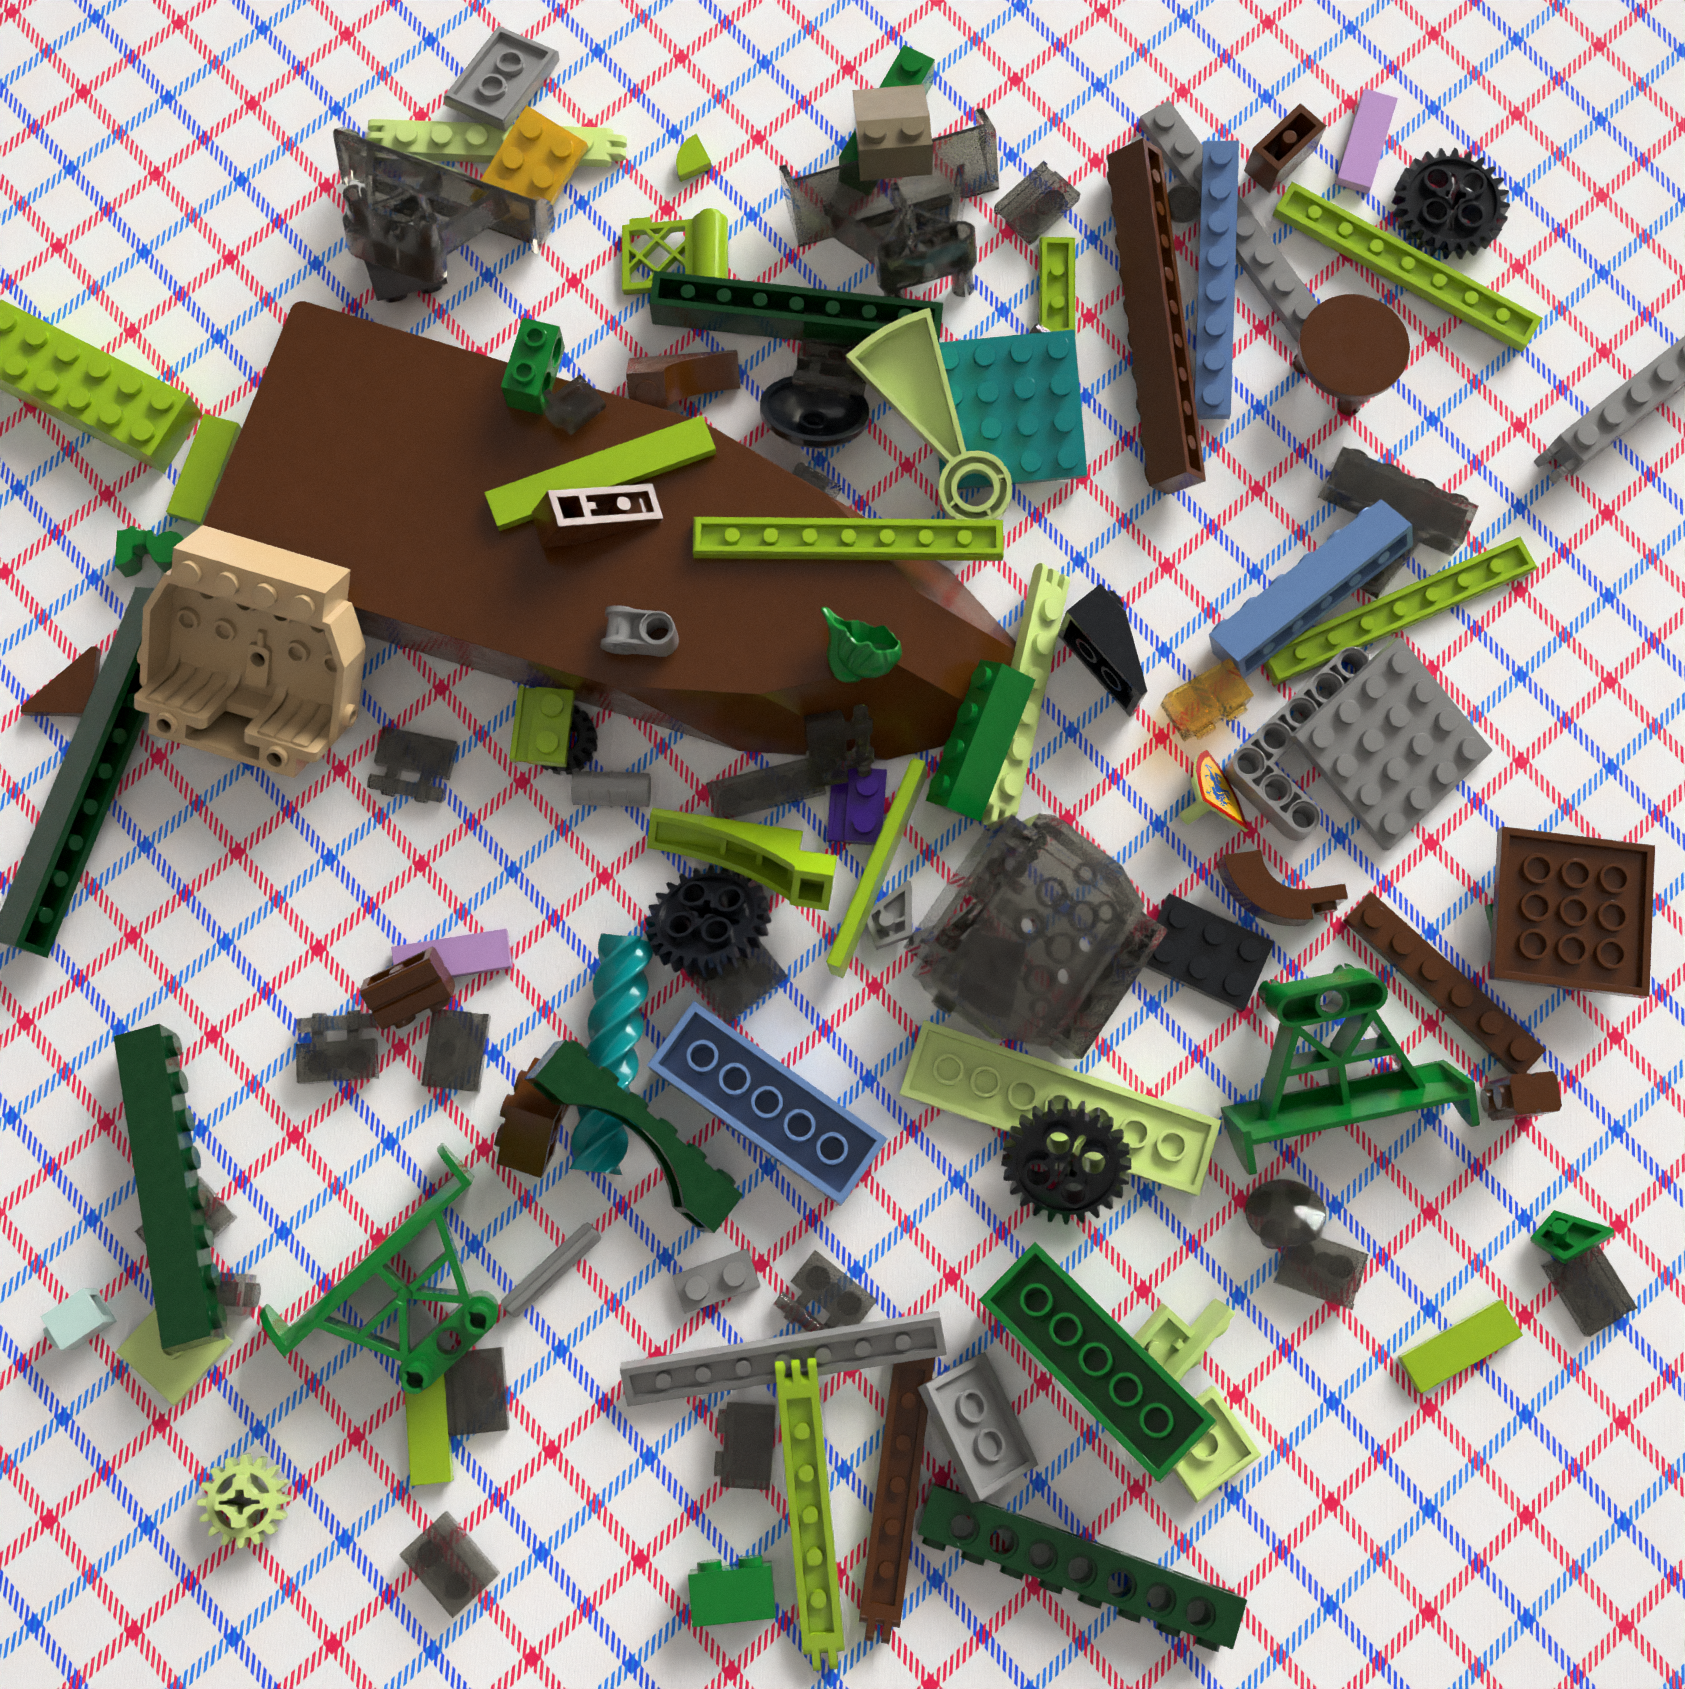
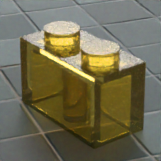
[1160,658,1254,742]

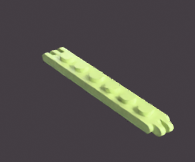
[365,119,627,167]
[982,563,1070,832]

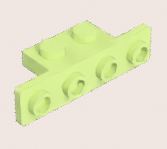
[1133,1298,1235,1382]

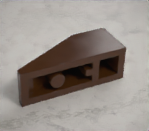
[531,484,663,548]

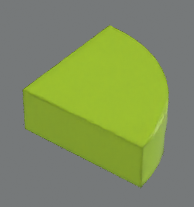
[676,133,712,182]

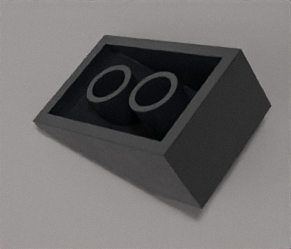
[1058,584,1148,717]

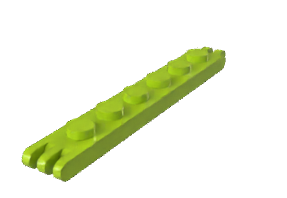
[775,1358,845,1671]

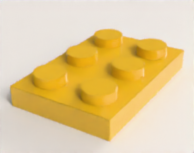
[470,105,588,238]

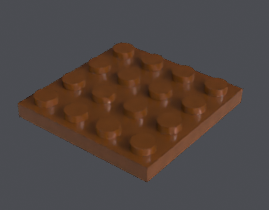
[1489,826,1655,999]

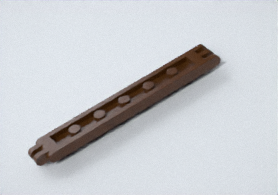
[859,1357,935,1644]

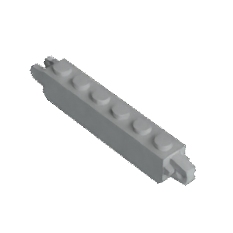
[1534,336,1685,485]

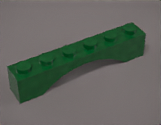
[524,1040,743,1233]

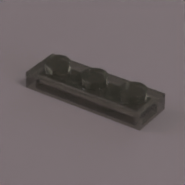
[706,755,826,819]

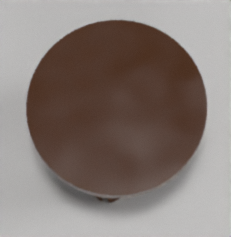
[1292,294,1410,416]

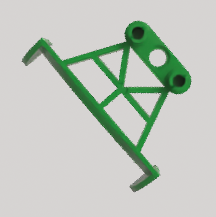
[1221,963,1480,1175]
[259,1142,499,1394]

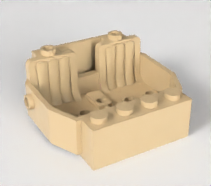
[134,525,366,778]

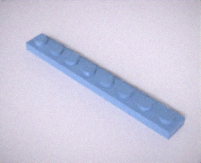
[1194,140,1239,419]

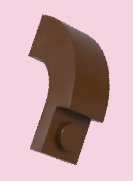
[1216,850,1348,926]

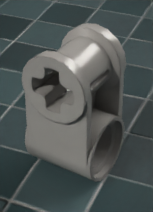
[600,605,679,657]

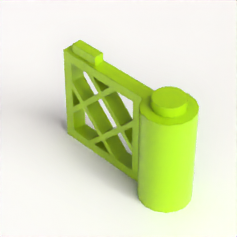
[622,208,728,295]

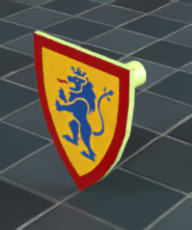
[1180,750,1249,832]

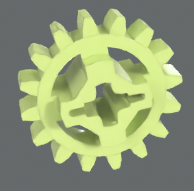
[197,1453,292,1548]

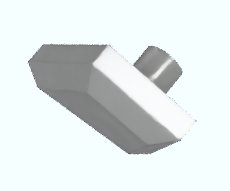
[867,880,913,950]

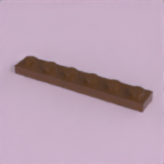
[1343,892,1546,1075]

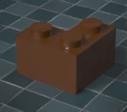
[494,1057,571,1178]

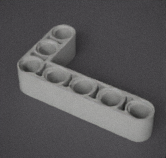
[1225,646,1370,841]

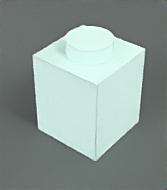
[40,1288,117,1351]

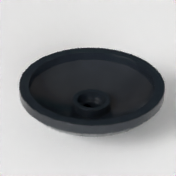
[760,374,869,449]

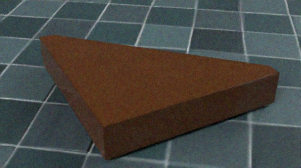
[20,646,101,717]

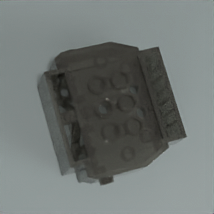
[903,813,1168,1059]

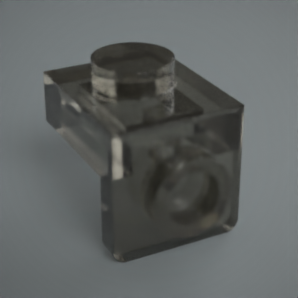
[542,374,606,435]

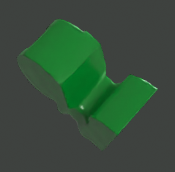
[115,526,184,578]

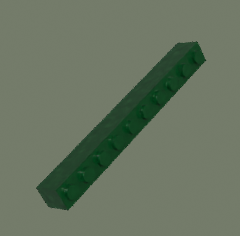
[0,587,155,958]

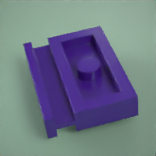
[827,765,887,846]

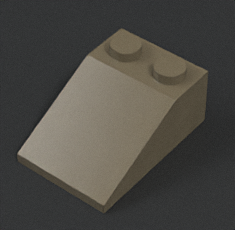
[852,84,933,181]

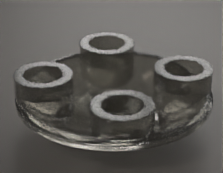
[1245,1179,1326,1249]

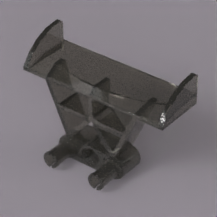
[778,107,999,298]
[333,126,555,283]

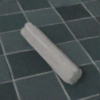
[501,1222,601,1318]

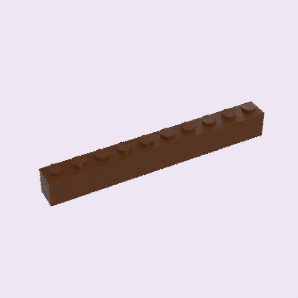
[1107,138,1206,495]

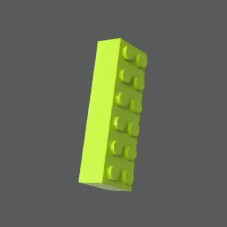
[0,299,202,473]

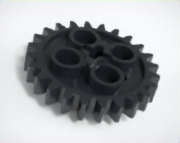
[1391,148,1510,260]
[645,865,772,977]
[1001,1099,1131,1225]

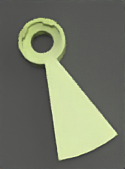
[846,308,1012,520]

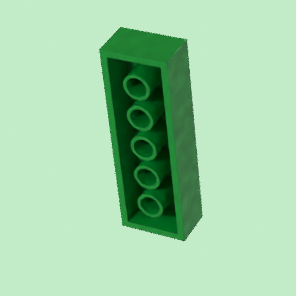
[979,1242,1217,1484]

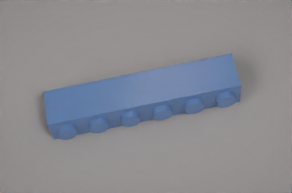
[1209,499,1413,681]

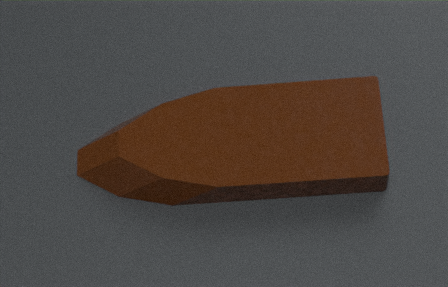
[203,301,1016,760]

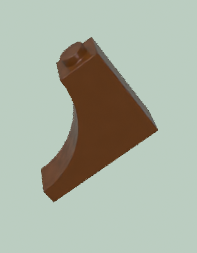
[626,350,741,409]

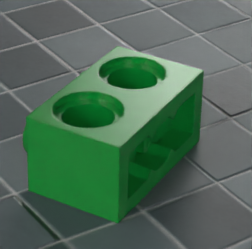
[501,317,565,415]

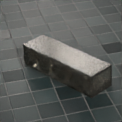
[1318,446,1479,556]

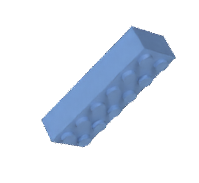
[647,1001,888,1206]

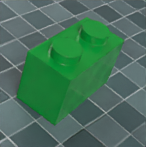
[688,1555,776,1627]

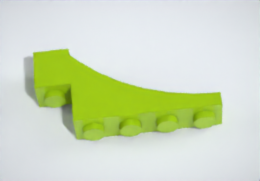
[647,808,837,911]

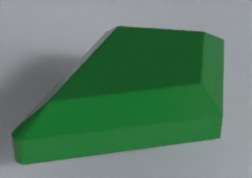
[1530,1210,1614,1264]

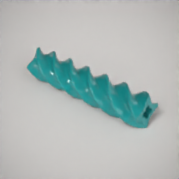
[569,933,653,1176]

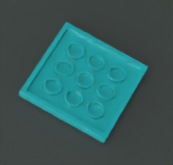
[938,329,1087,490]

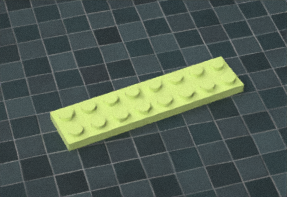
[899,1020,1222,1196]

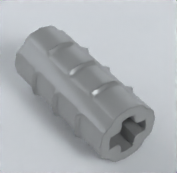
[571,770,651,808]

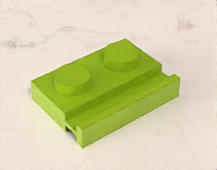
[509,685,575,767]

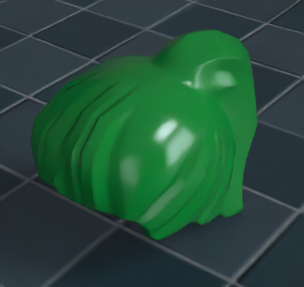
[821,607,902,683]

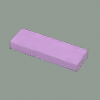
[1335,88,1398,194]
[391,929,513,978]

